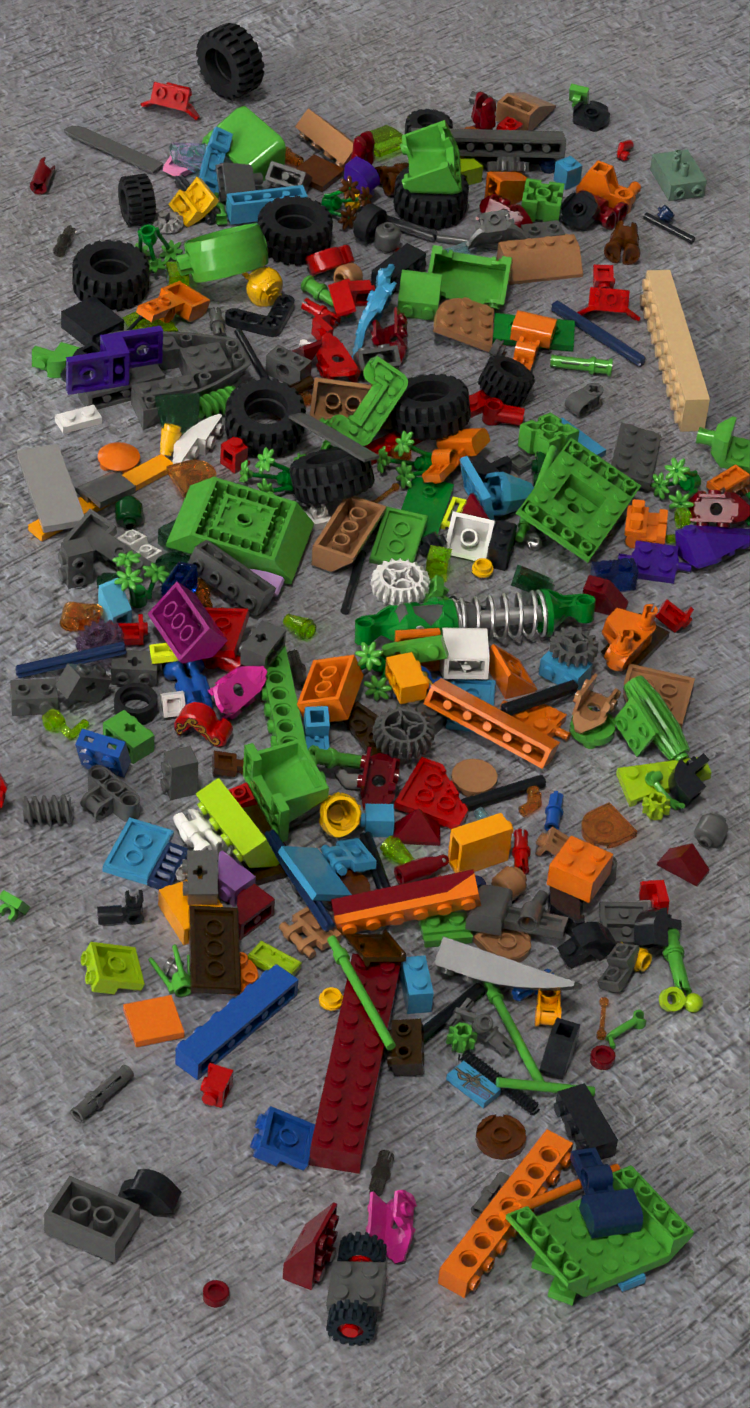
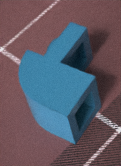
[303,706,330,750]

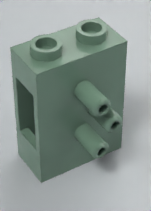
[650,149,707,201]

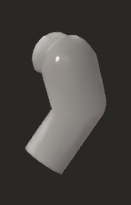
[515,529,542,550]
[334,767,359,789]

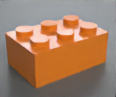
[297,654,364,722]

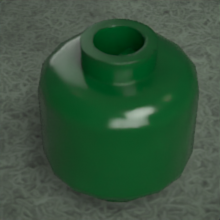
[115,496,144,530]

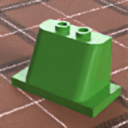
[243,738,329,842]

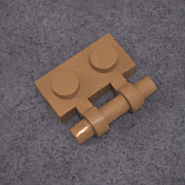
[279,906,342,959]

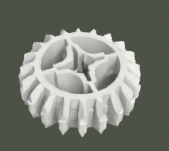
[371,558,430,605]

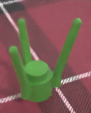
[148,944,191,997]

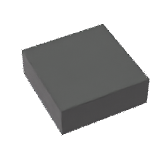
[509,451,532,476]

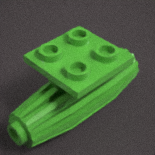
[613,675,690,761]

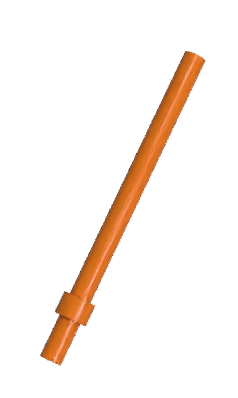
[499,1164,620,1221]

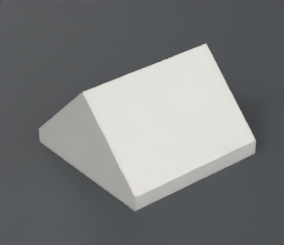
[444,511,495,561]

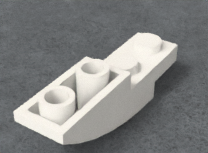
[172,414,224,479]

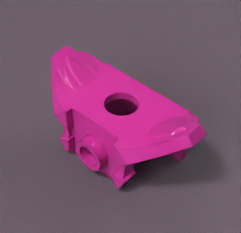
[207,666,268,720]
[366,1190,417,1264]

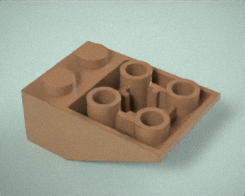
[495,92,556,131]

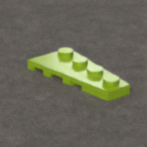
[616,757,712,807]

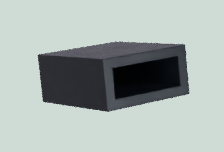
[61,296,124,347]

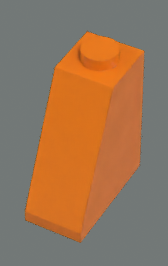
[484,171,527,210]

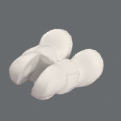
[173,809,233,860]

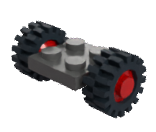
[326,1232,387,1346]

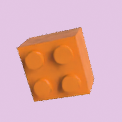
[547,836,614,903]

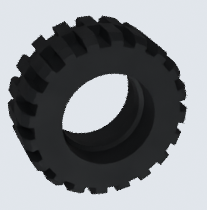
[196,23,265,100]
[393,166,469,230]
[258,195,333,265]
[72,239,150,311]
[391,374,471,441]
[225,377,306,458]
[289,447,375,504]

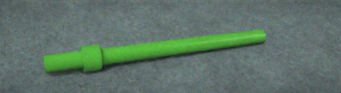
[515,445,557,542]
[327,935,396,1050]
[482,981,545,1082]

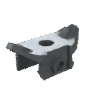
[466,210,529,250]

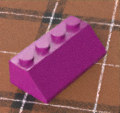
[148,582,228,663]

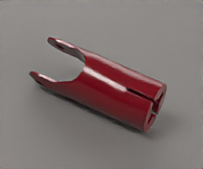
[30,157,55,195]
[394,854,449,885]

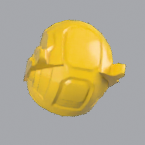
[242,267,283,307]
[319,792,362,838]

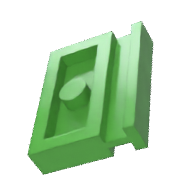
[418,911,473,948]

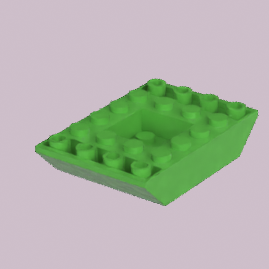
[516,438,641,563]
[166,477,314,585]

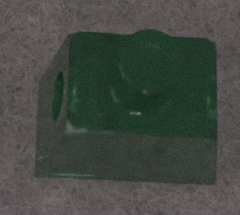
[155,393,200,437]

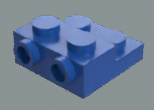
[250,1106,315,1171]

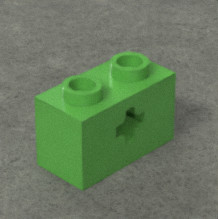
[103,710,155,764]

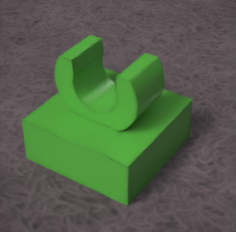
[569,84,589,107]
[424,575,449,603]
[0,890,30,922]

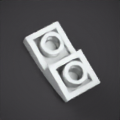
[117,529,163,563]

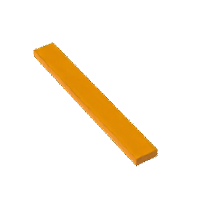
[28,454,173,542]

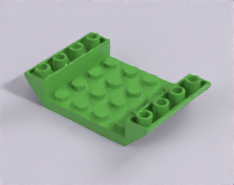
[506,1165,694,1297]

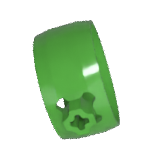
[175,223,269,283]

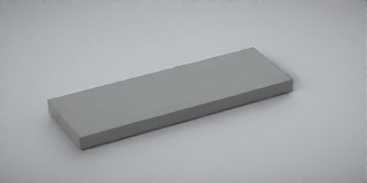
[16,444,84,533]

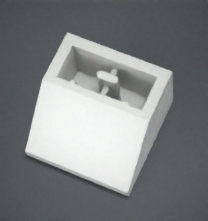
[439,628,490,679]

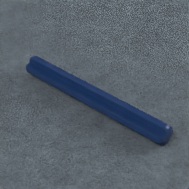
[15,641,127,678]

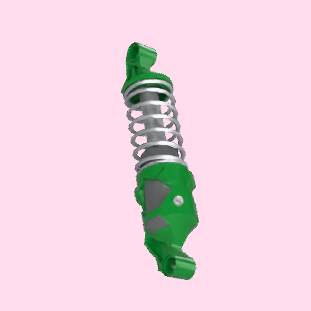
[354,589,595,646]

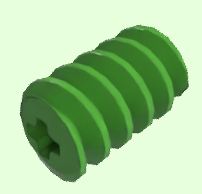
[194,386,235,419]

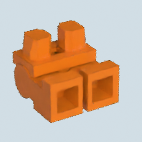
[624,499,668,549]

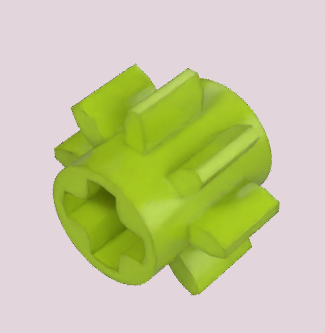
[642,792,671,820]

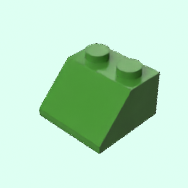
[398,270,442,321]

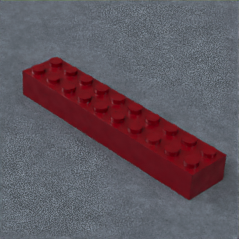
[309,953,401,1174]

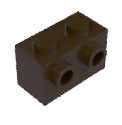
[387,1018,424,1076]

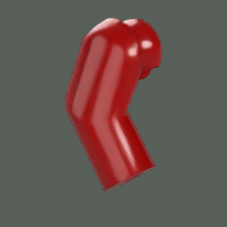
[617,140,634,161]

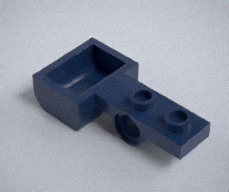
[570,1147,643,1238]

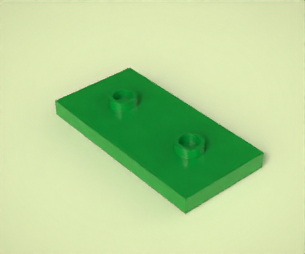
[492,313,575,352]
[401,476,454,542]

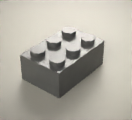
[44,1176,140,1263]

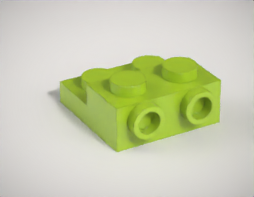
[81,942,145,995]

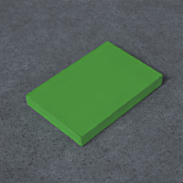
[369,507,428,565]

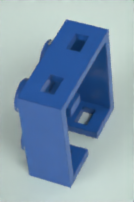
[75,729,131,778]

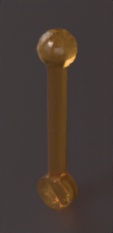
[371,483,400,503]
[596,997,609,1040]

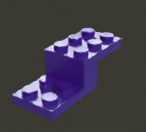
[66,326,163,395]

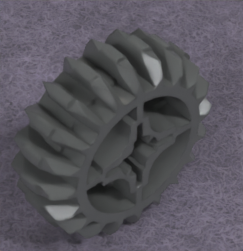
[372,705,435,761]

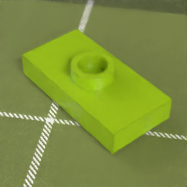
[247,941,302,976]

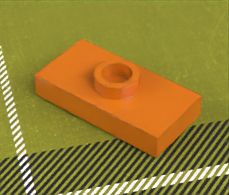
[706,464,750,492]

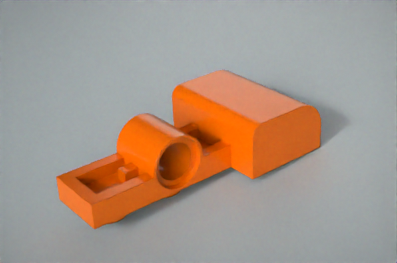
[136,281,210,324]
[510,310,557,371]
[422,428,491,484]

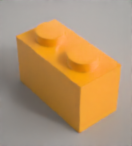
[385,652,429,704]

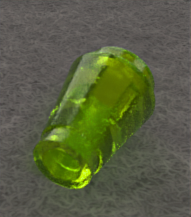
[283,614,316,640]
[380,835,415,865]

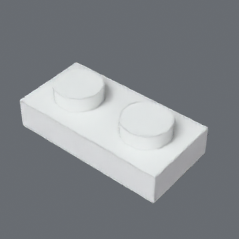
[55,405,102,434]

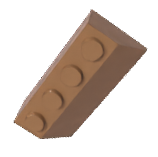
[295,108,376,169]
[497,234,583,285]
[310,377,393,430]
[311,496,387,572]

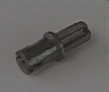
[53,225,76,257]
[287,649,307,691]
[368,1150,394,1196]

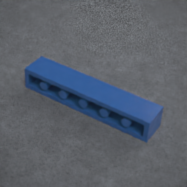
[175,964,299,1080]

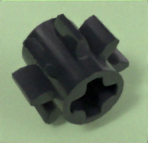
[419,531,447,558]

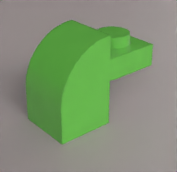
[32,342,80,378]

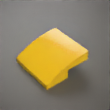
[168,177,219,227]

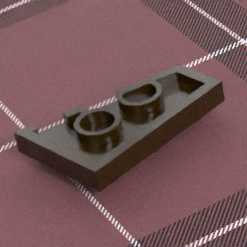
[343,701,389,756]

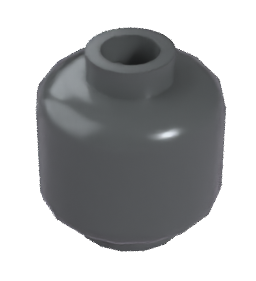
[375,222,401,253]
[694,812,729,848]

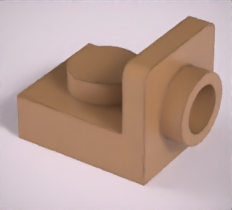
[535,827,569,857]

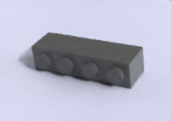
[78,364,165,410]

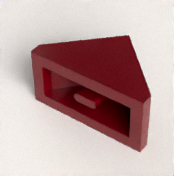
[657,843,710,887]

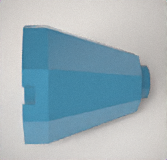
[483,472,534,516]

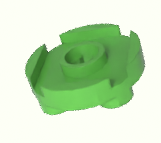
[569,708,616,749]

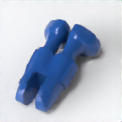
[163,659,213,709]

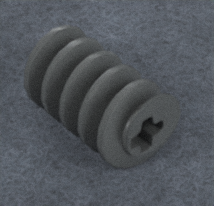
[23,794,72,826]

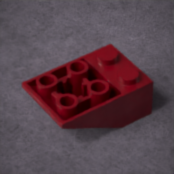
[282,1202,339,1291]

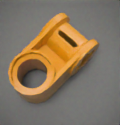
[535,990,561,1027]

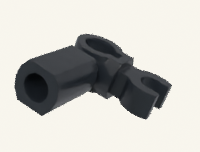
[97,890,144,925]

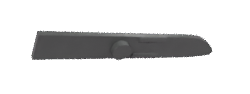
[64,126,163,174]
[289,413,379,462]

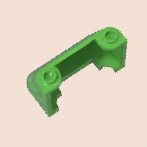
[202,106,286,181]
[400,120,462,195]
[428,245,513,310]
[329,356,408,446]

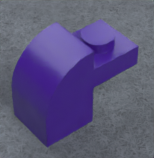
[344,156,380,200]

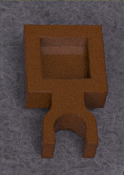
[212,751,244,777]

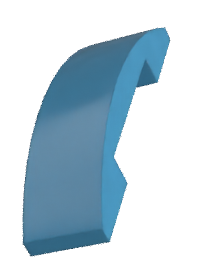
[199,127,233,193]

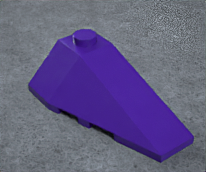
[675,525,750,569]

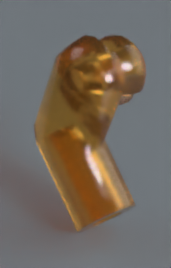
[518,786,542,817]

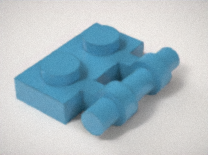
[321,838,377,876]

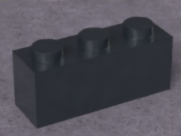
[371,243,426,293]
[554,1083,618,1160]

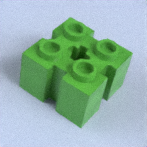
[521,178,565,222]
[518,412,579,460]

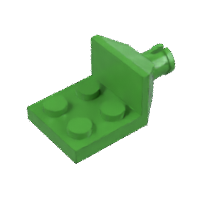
[696,416,750,474]

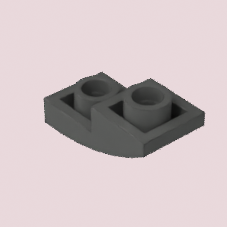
[597,943,639,992]

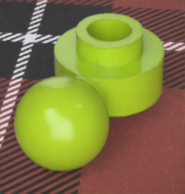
[659,987,703,1013]

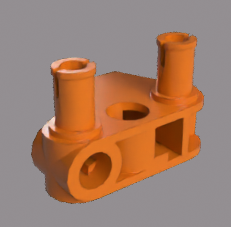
[576,160,641,214]
[602,604,658,671]

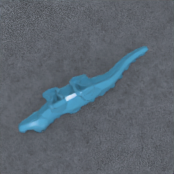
[351,264,397,360]

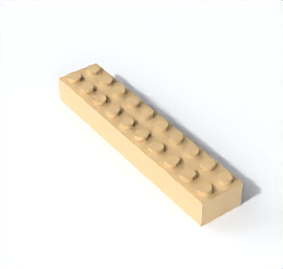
[640,270,710,432]

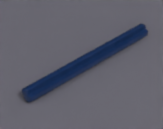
[551,300,646,367]
[264,830,336,932]

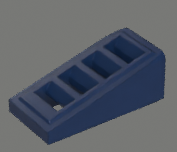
[147,842,189,890]

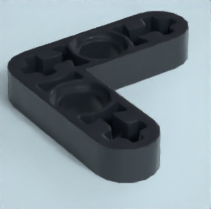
[225,294,295,337]

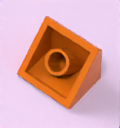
[489,644,537,699]

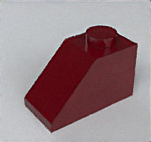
[583,575,629,615]
[237,884,275,940]

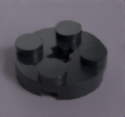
[572,101,610,132]
[561,191,601,231]

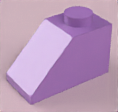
[218,850,256,907]

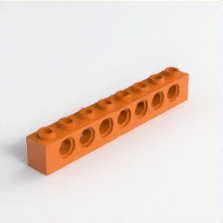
[438,1129,573,1298]

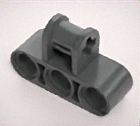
[80,765,140,822]

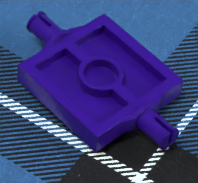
[617,540,692,584]

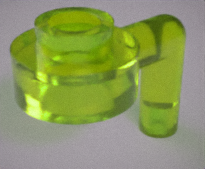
[666,507,692,544]
[42,709,89,740]

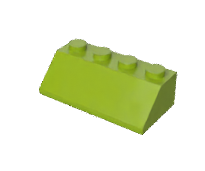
[195,778,280,868]

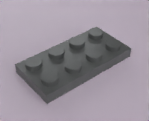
[611,422,661,490]

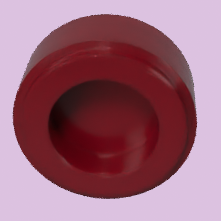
[590,1045,616,1070]
[202,1280,229,1308]

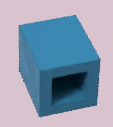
[553,156,583,190]
[360,804,395,837]

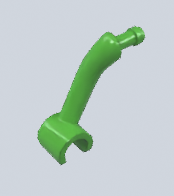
[214,192,228,225]
[645,771,685,810]
[605,1009,646,1049]

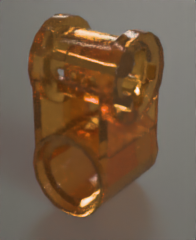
[59,602,104,634]

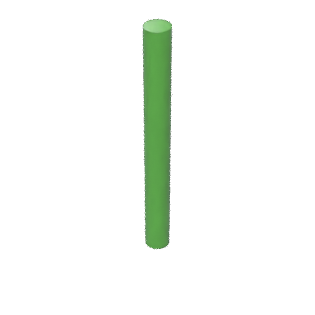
[496,1077,595,1097]

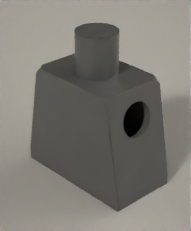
[215,162,263,202]

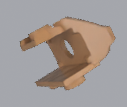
[572,673,621,734]

